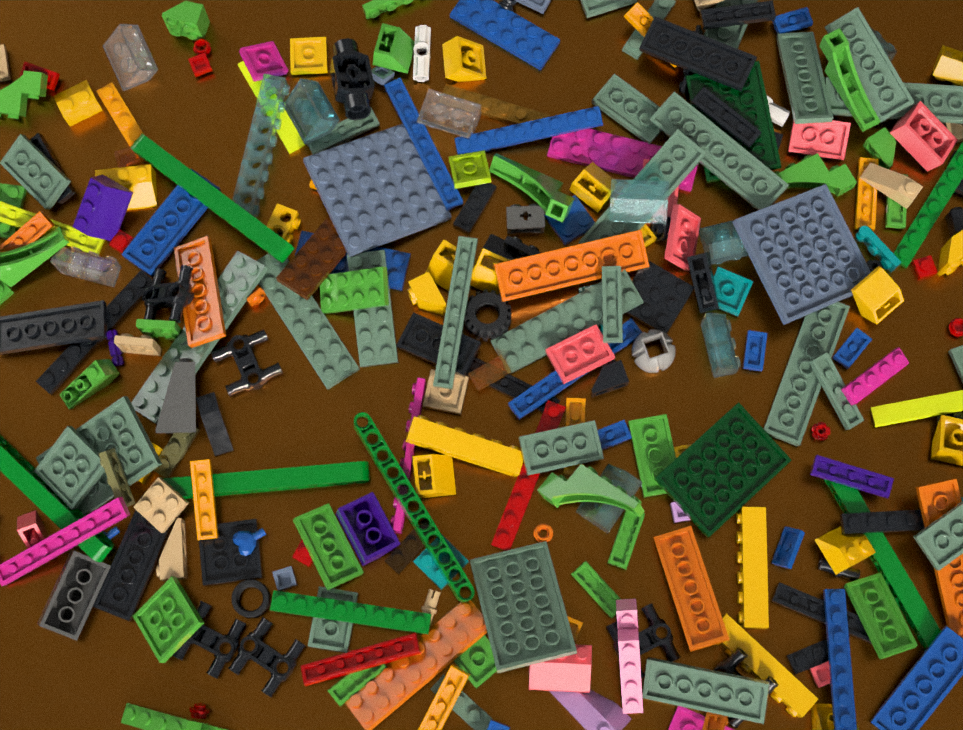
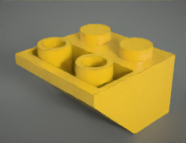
[569,162,621,213]
[937,230,963,277]
[425,240,476,292]
[470,248,509,294]
[851,266,904,325]
[412,454,456,499]

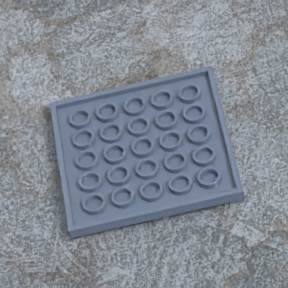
[303,124,452,257]
[732,184,871,325]

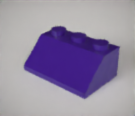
[73,174,134,241]
[336,492,400,566]

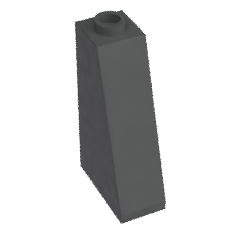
[156,358,196,434]

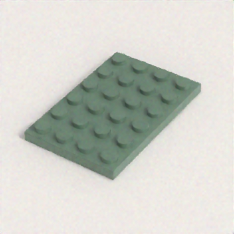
[36,396,162,516]
[470,541,577,673]

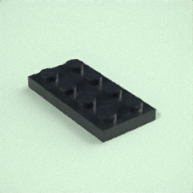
[396,312,482,377]

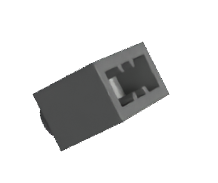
[506,204,545,234]

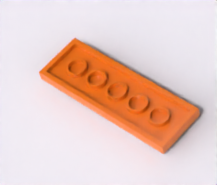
[174,236,226,348]
[653,526,729,652]

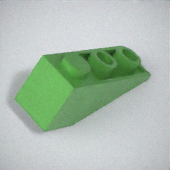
[59,359,120,410]

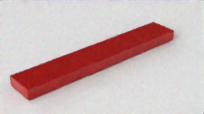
[300,632,421,686]

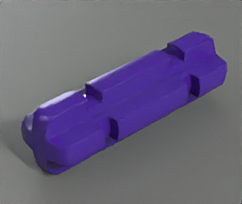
[107,330,124,367]

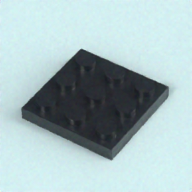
[626,260,694,334]
[199,519,263,586]

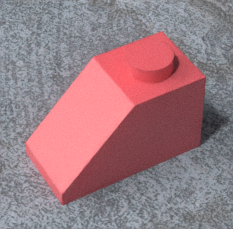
[17,510,48,549]

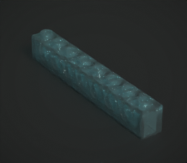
[232,74,290,218]

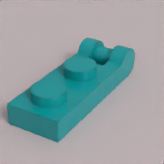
[855,226,901,272]

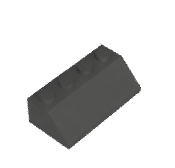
[37,550,111,641]

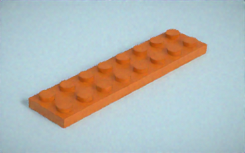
[493,230,649,302]
[916,478,963,638]
[345,597,487,730]

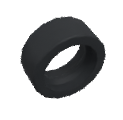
[232,579,271,618]

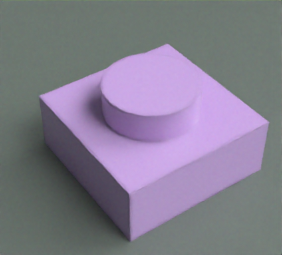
[670,502,691,523]

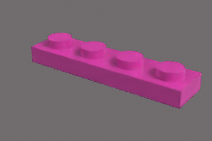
[841,347,909,406]

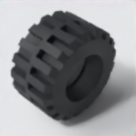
[464,289,512,341]

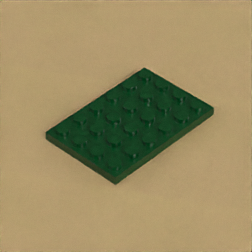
[686,61,781,183]
[654,402,792,538]

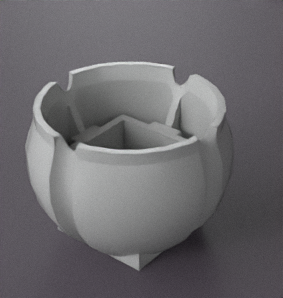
[632,329,676,373]

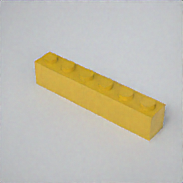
[405,415,523,477]
[736,507,769,629]
[716,613,818,718]

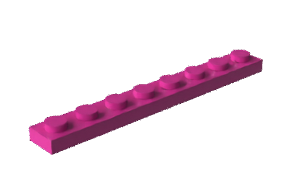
[390,378,426,534]
[0,497,130,586]

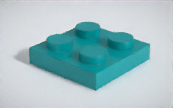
[714,267,753,317]
[413,535,469,590]

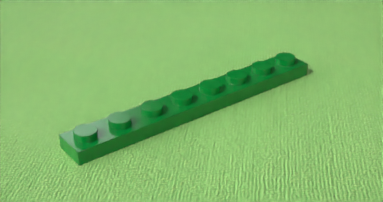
[893,141,963,268]
[270,590,432,635]

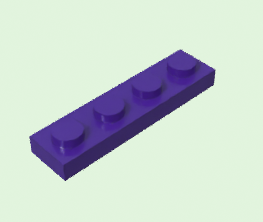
[810,455,894,498]

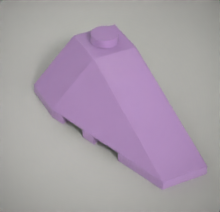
[549,690,631,730]

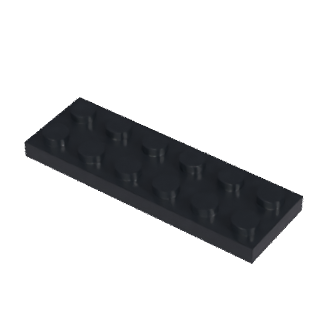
[639,16,757,92]
[0,300,107,355]
[93,496,174,622]

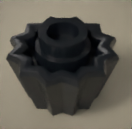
[651,215,671,241]

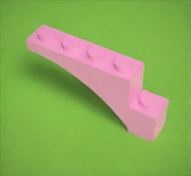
[616,599,643,714]

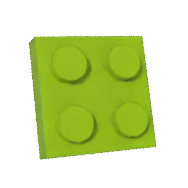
[448,150,491,189]

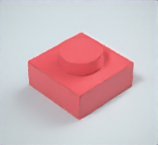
[809,661,830,688]

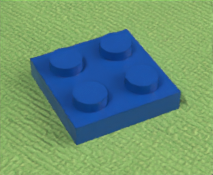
[544,195,595,246]

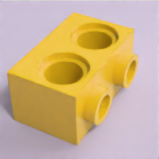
[267,203,301,244]

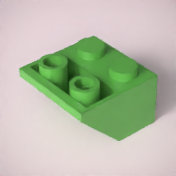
[162,1,210,41]
[372,23,415,74]

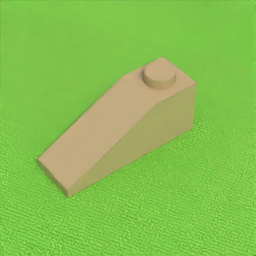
[860,163,923,209]
[156,518,188,582]

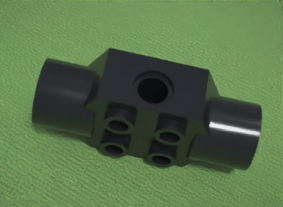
[330,38,375,120]

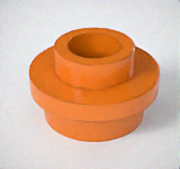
[533,523,553,543]

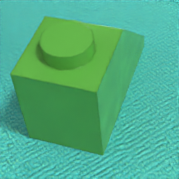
[863,127,896,170]

